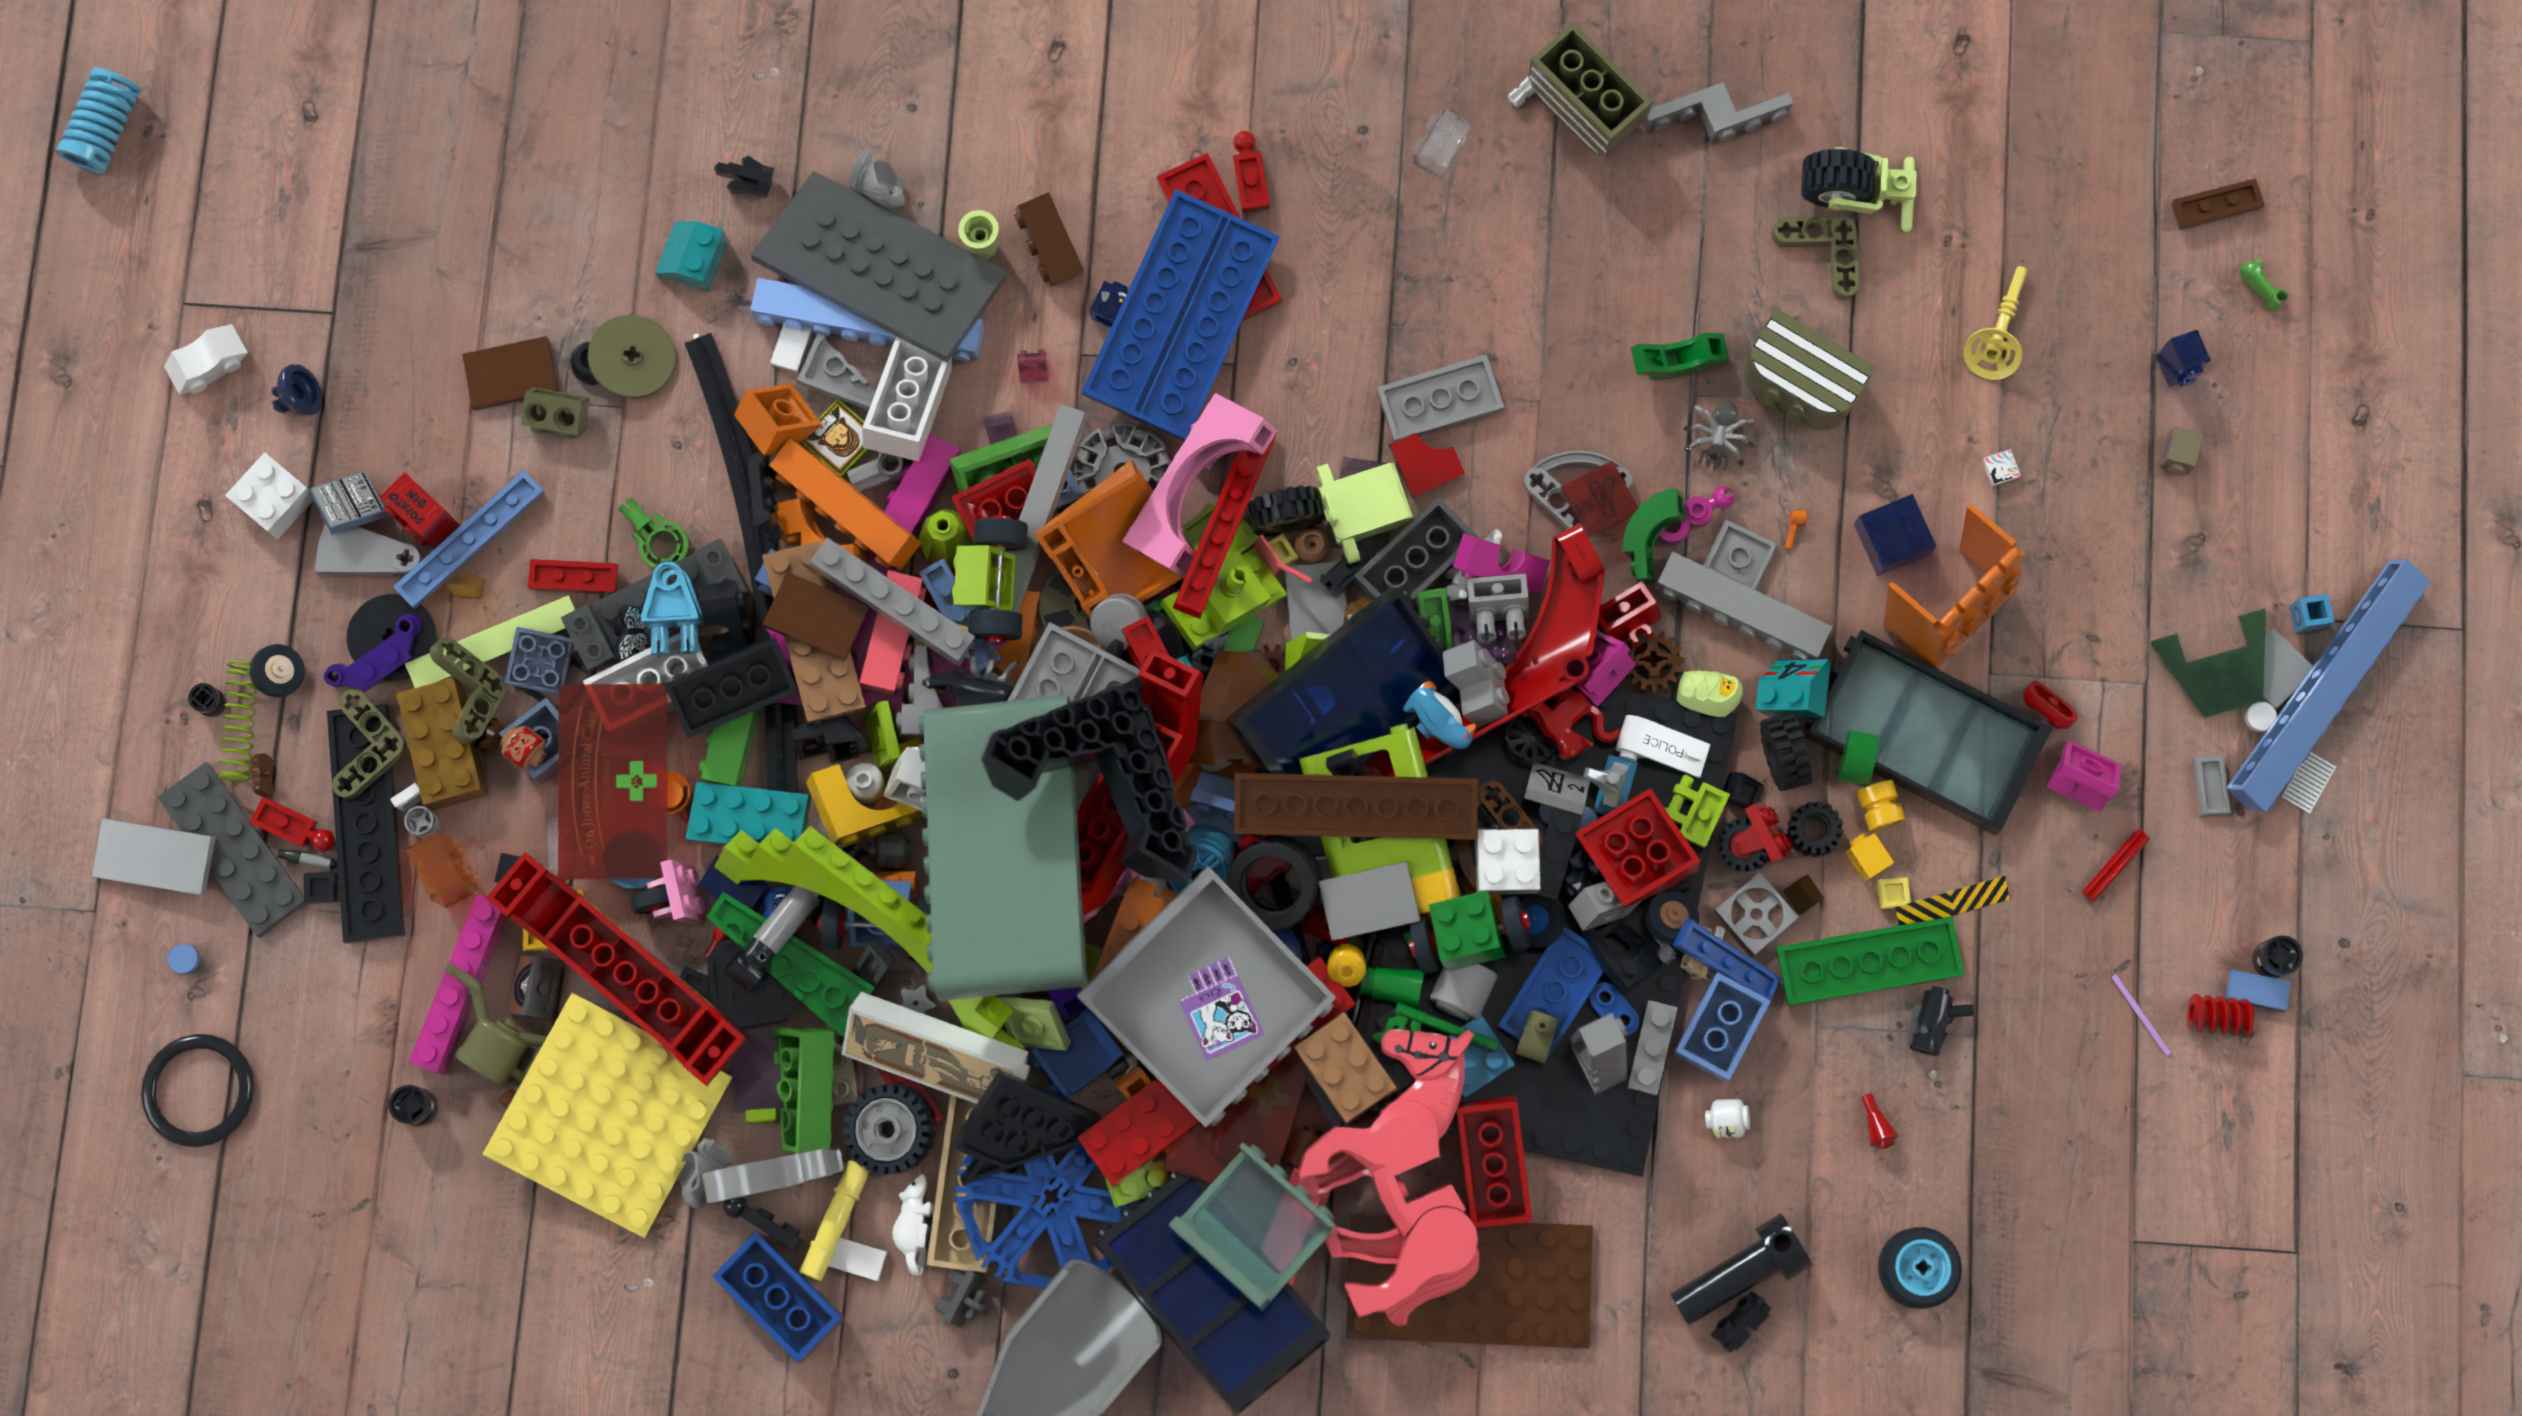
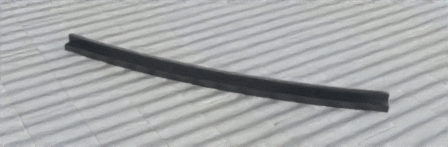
[684,333,798,793]

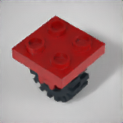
[1717,803,1793,872]

